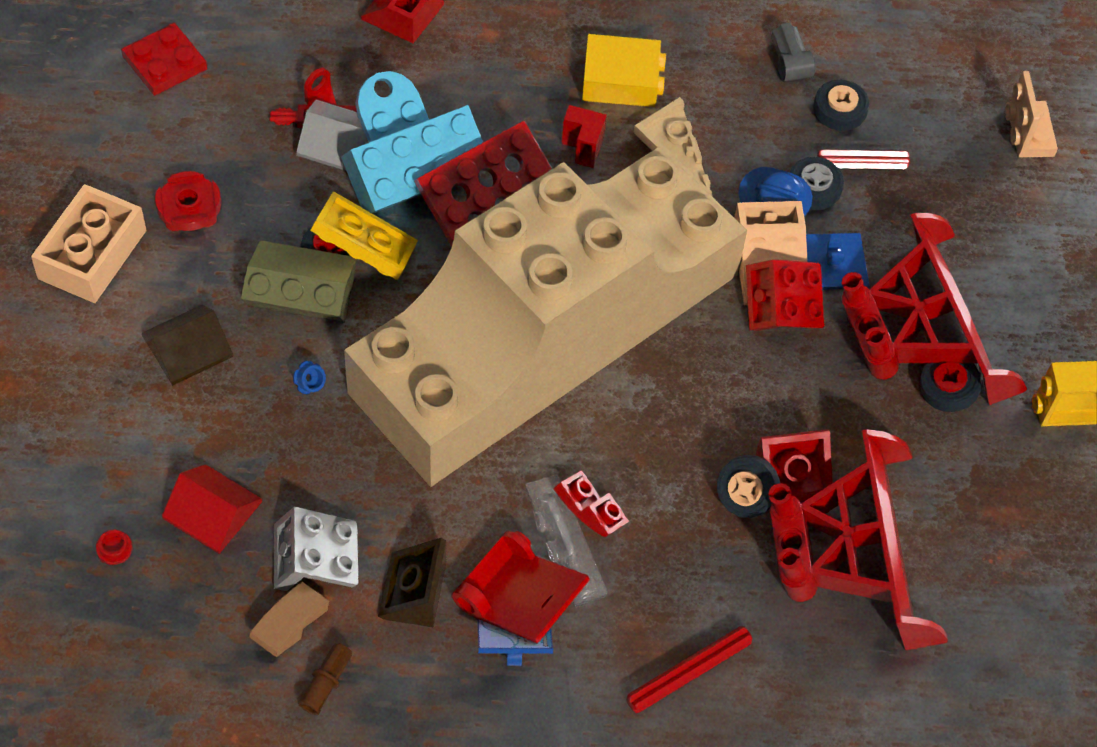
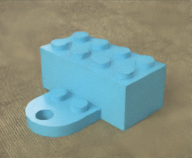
[341,71,483,214]

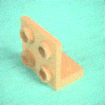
[1005,71,1058,157]

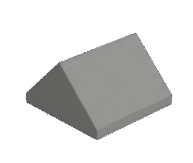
[296,100,368,171]

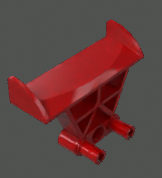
[842,213,1027,405]
[768,429,948,650]

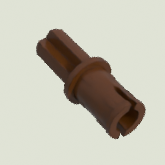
[298,643,352,715]

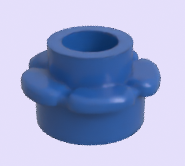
[293,361,326,394]

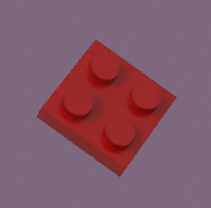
[121,22,208,96]

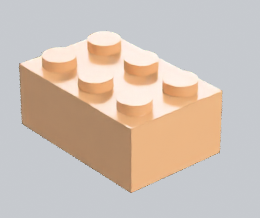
[31,184,147,303]

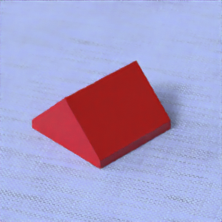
[755,429,832,501]
[162,464,262,554]

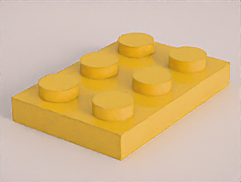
[310,191,418,280]

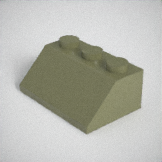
[241,240,358,323]

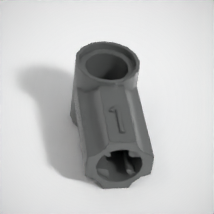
[771,23,815,82]

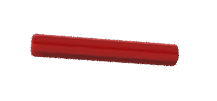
[626,626,753,713]

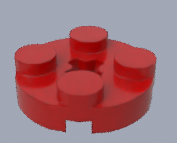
[155,171,222,231]

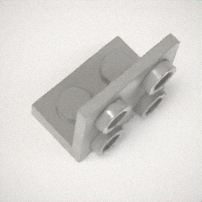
[274,506,358,591]

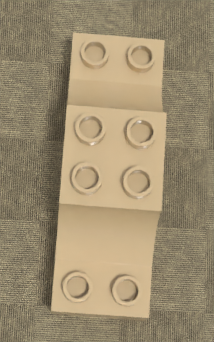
[344,146,747,487]

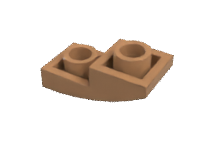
[249,582,329,657]

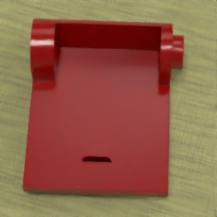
[452,531,590,644]

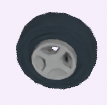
[789,157,844,210]

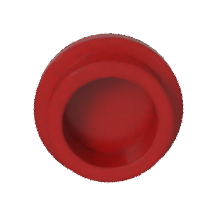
[96,530,133,565]

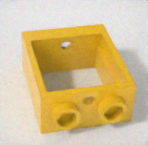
[1032,361,1097,426]

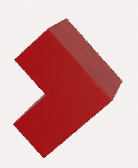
[562,105,607,168]

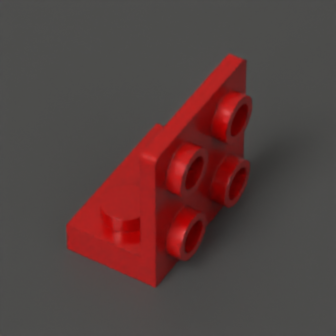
[746,259,824,331]

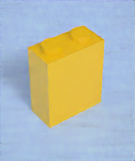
[582,34,666,107]

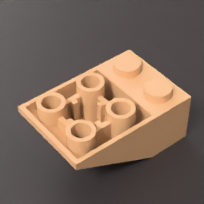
[734,201,807,305]

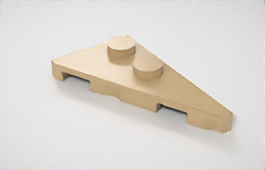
[634,97,712,196]

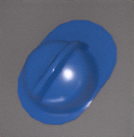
[738,167,813,216]

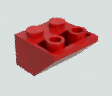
[361,0,444,44]

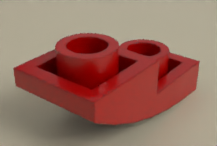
[553,470,629,538]

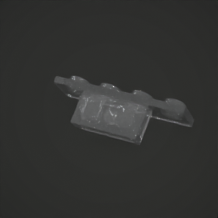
[525,475,607,607]

